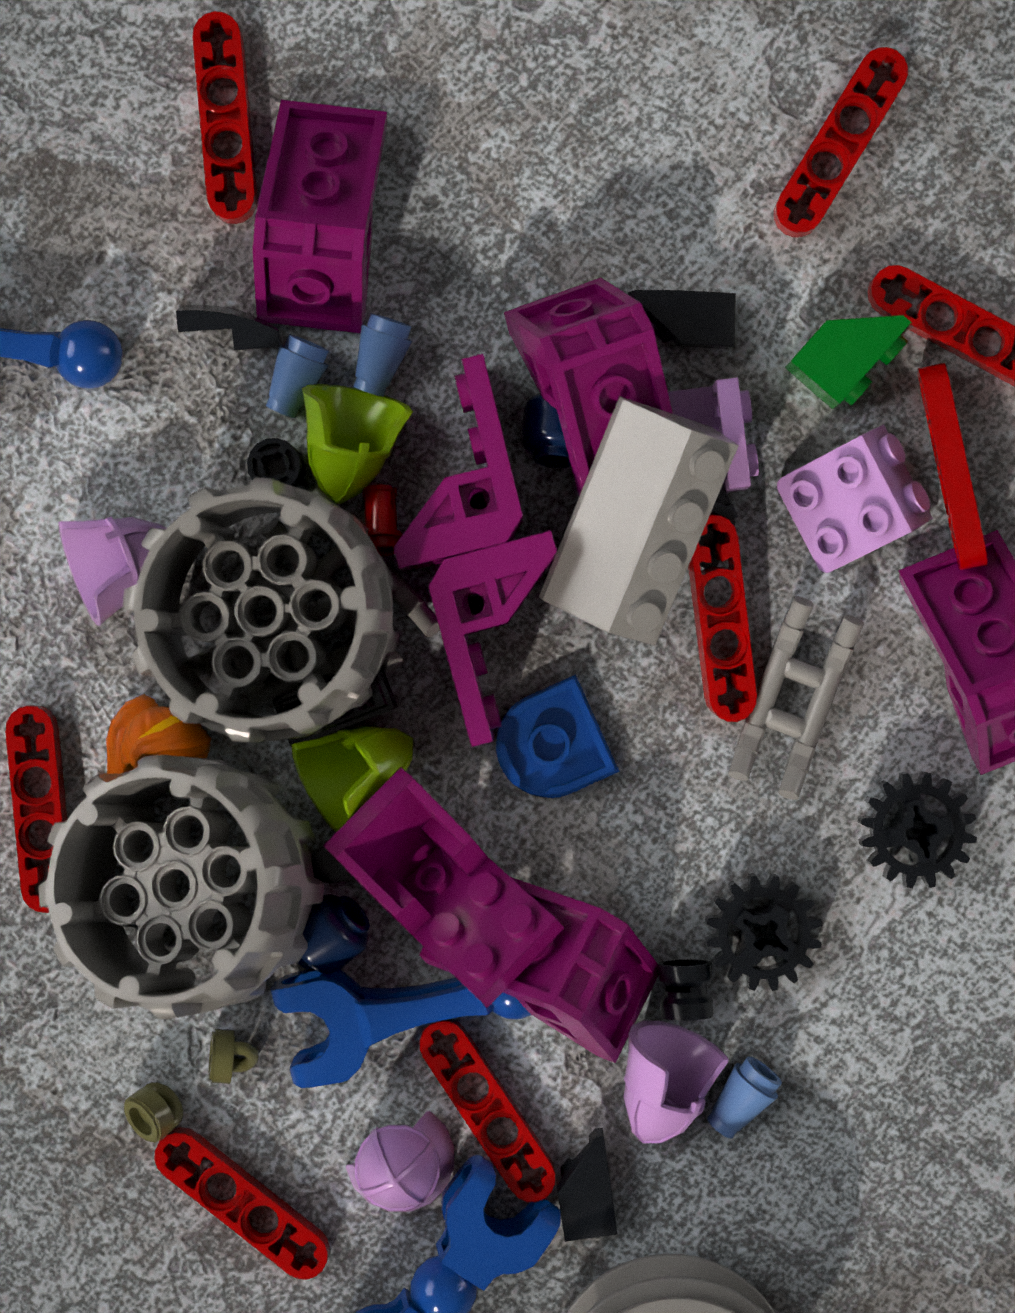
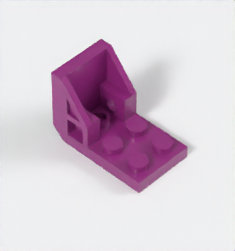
[252,100,387,333]
[504,278,673,496]
[394,354,523,572]
[898,530,1015,775]
[428,531,557,747]
[323,767,564,1008]
[419,877,659,1063]

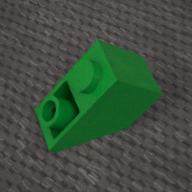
[785,315,911,410]

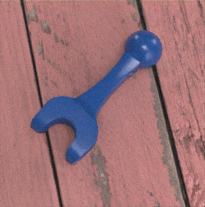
[0,320,123,389]
[270,968,531,1088]

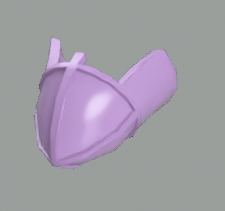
[58,517,166,626]
[623,1020,729,1143]
[346,1111,454,1212]

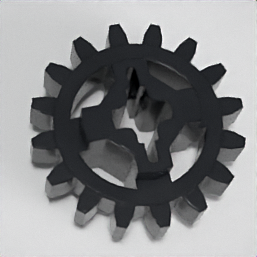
[858,771,977,889]
[705,873,822,991]

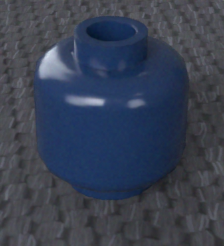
[522,393,571,468]
[298,894,370,974]

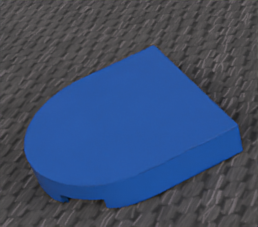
[496,674,620,798]

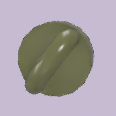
[208,1029,259,1084]
[124,1082,184,1143]

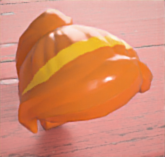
[106,694,212,774]

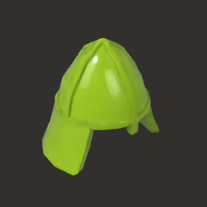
[302,384,413,504]
[291,726,413,832]

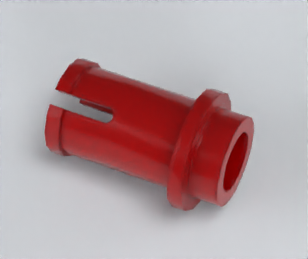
[363,484,403,556]

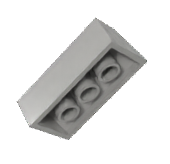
[539,396,739,646]

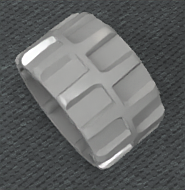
[123,478,400,742]
[38,755,324,1019]

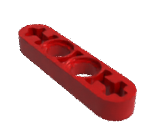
[192,11,258,224]
[773,47,908,237]
[867,265,1015,387]
[917,363,988,570]
[688,514,757,722]
[5,705,68,913]
[420,1018,555,1202]
[154,1127,330,1280]

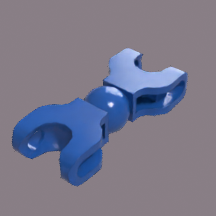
[355,1155,561,1313]

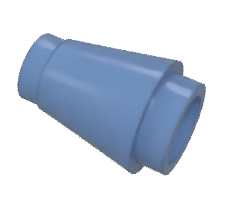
[353,313,412,397]
[266,334,329,418]
[707,1056,782,1139]

